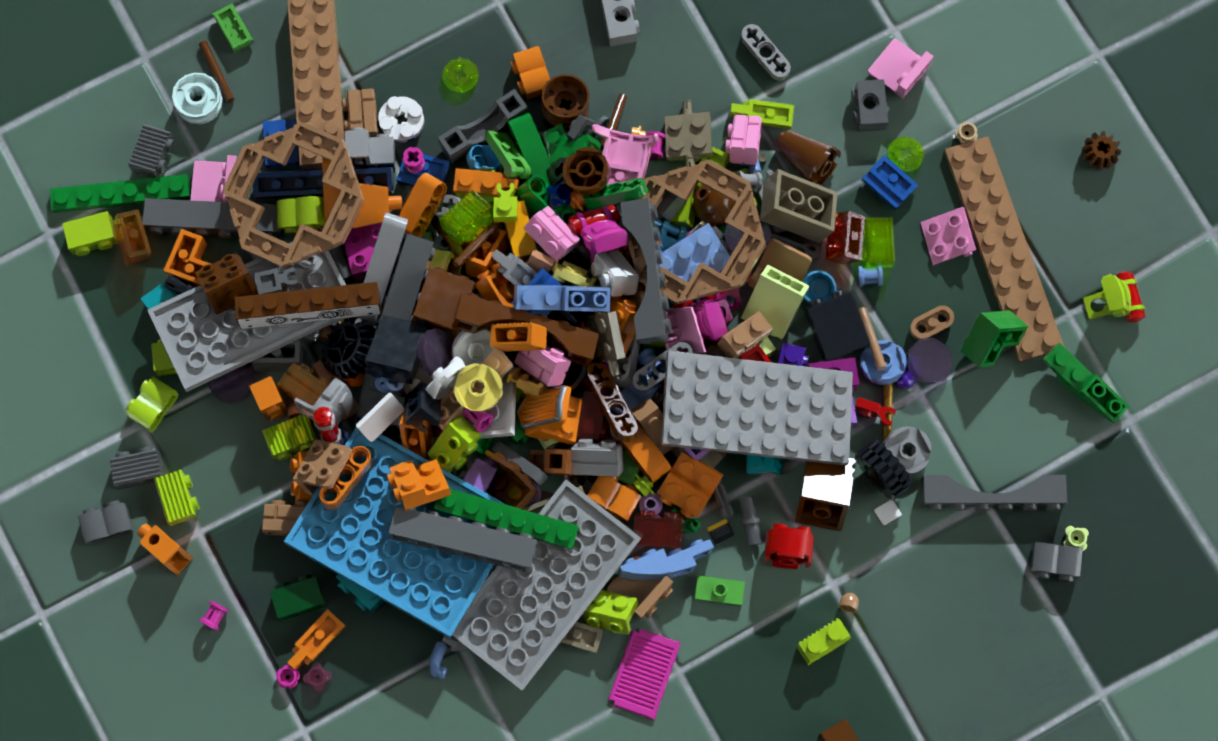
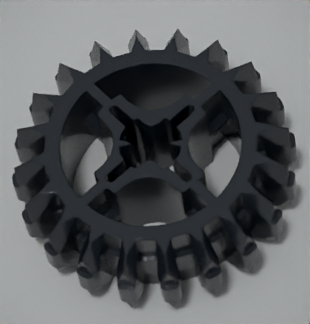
[321,317,376,380]

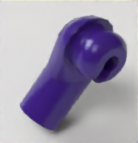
[897,357,919,389]

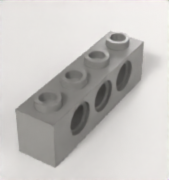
[600,0,640,47]

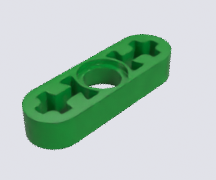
[583,178,648,209]

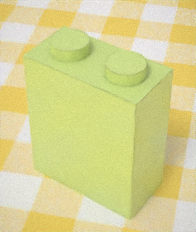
[741,265,809,339]

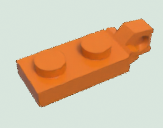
[453,168,519,197]
[287,609,346,669]

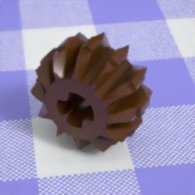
[1081,131,1122,171]

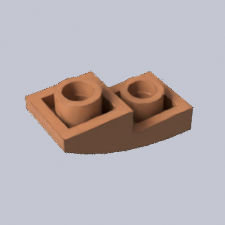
[526,249,555,273]

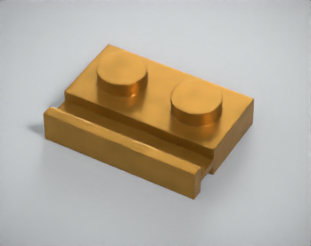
[506,366,548,396]

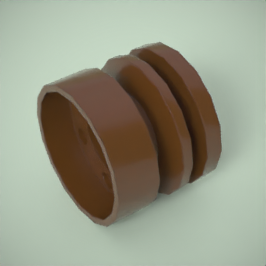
[541,74,590,129]

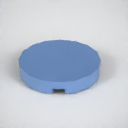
[860,340,907,385]

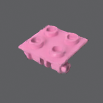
[921,207,976,265]
[664,307,706,353]

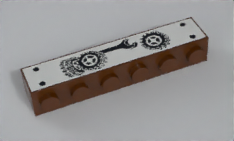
[235,282,382,329]

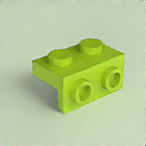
[583,590,638,635]

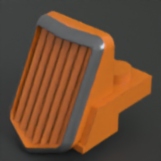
[516,385,582,445]

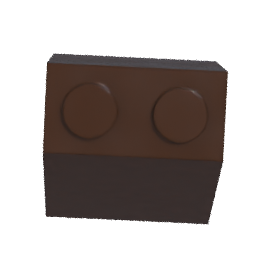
[411,267,475,349]
[795,458,856,531]

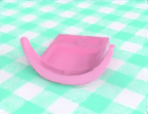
[592,124,658,185]

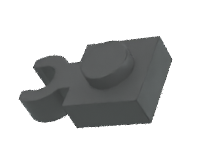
[254,268,298,294]

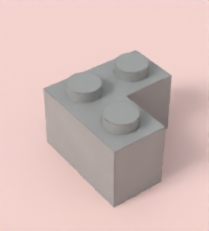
[345,127,396,170]

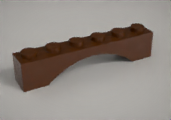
[452,293,599,367]

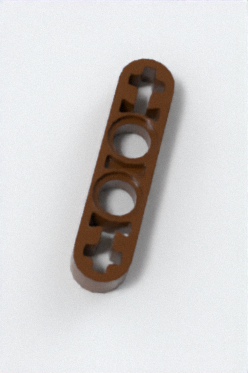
[586,362,638,442]

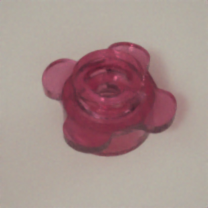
[303,663,332,692]

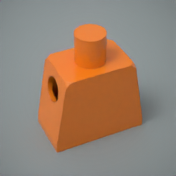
[352,183,402,228]
[137,523,193,575]

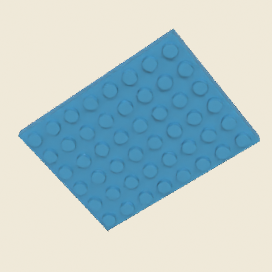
[284,427,514,639]

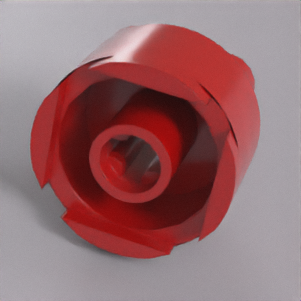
[764,523,814,569]

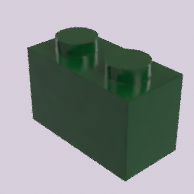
[270,575,327,621]

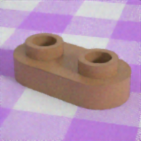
[910,306,954,341]

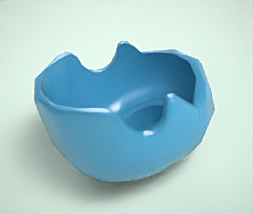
[466,144,502,172]
[801,271,836,302]

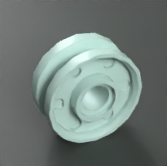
[172,73,223,125]

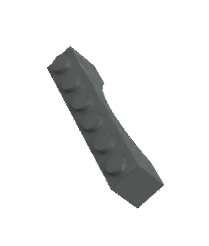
[620,198,672,344]
[921,475,1067,511]

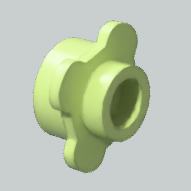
[1063,526,1089,551]

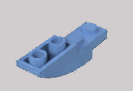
[513,285,610,312]
[617,539,714,581]

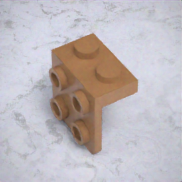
[748,238,812,289]
[293,439,352,495]
[607,556,673,621]

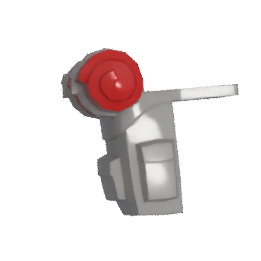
[294,378,353,444]

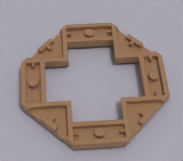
[223,122,364,268]
[622,160,766,304]

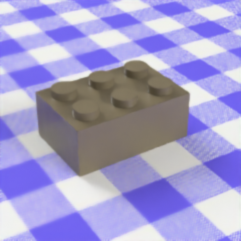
[760,169,838,243]

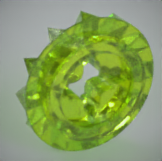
[442,57,479,93]
[887,135,925,172]

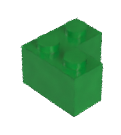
[542,123,603,164]
[961,310,1029,367]

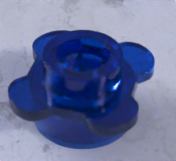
[546,184,571,208]

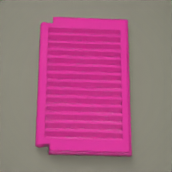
[608,629,681,720]

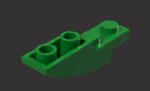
[1042,343,1130,424]

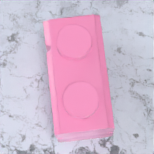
[726,115,761,165]
[523,206,580,262]
[514,340,571,387]

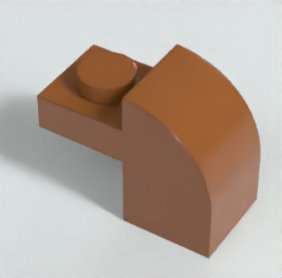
[529,449,572,476]

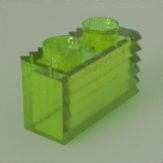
[439,190,493,245]
[859,217,895,268]

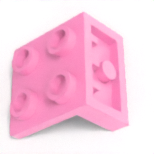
[868,39,934,99]
[190,155,237,202]

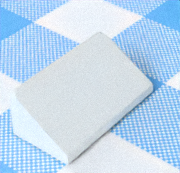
[356,393,405,442]

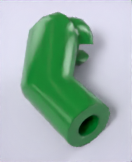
[667,508,701,533]

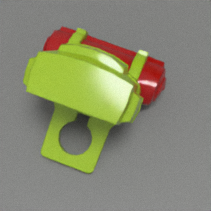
[1083,271,1146,323]

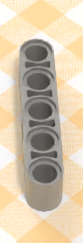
[358,212,408,327]

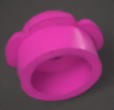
[276,665,300,689]

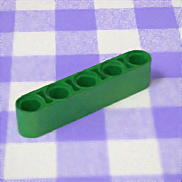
[507,113,569,207]
[518,176,607,267]

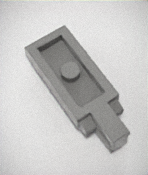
[490,249,537,285]

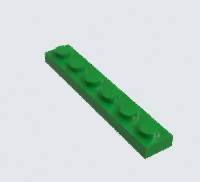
[50,174,191,213]
[434,489,579,550]

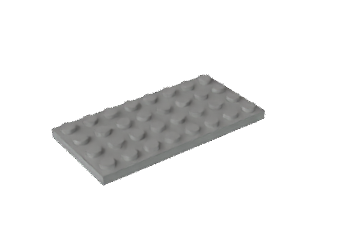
[147,243,346,392]
[661,351,853,466]
[452,480,641,691]

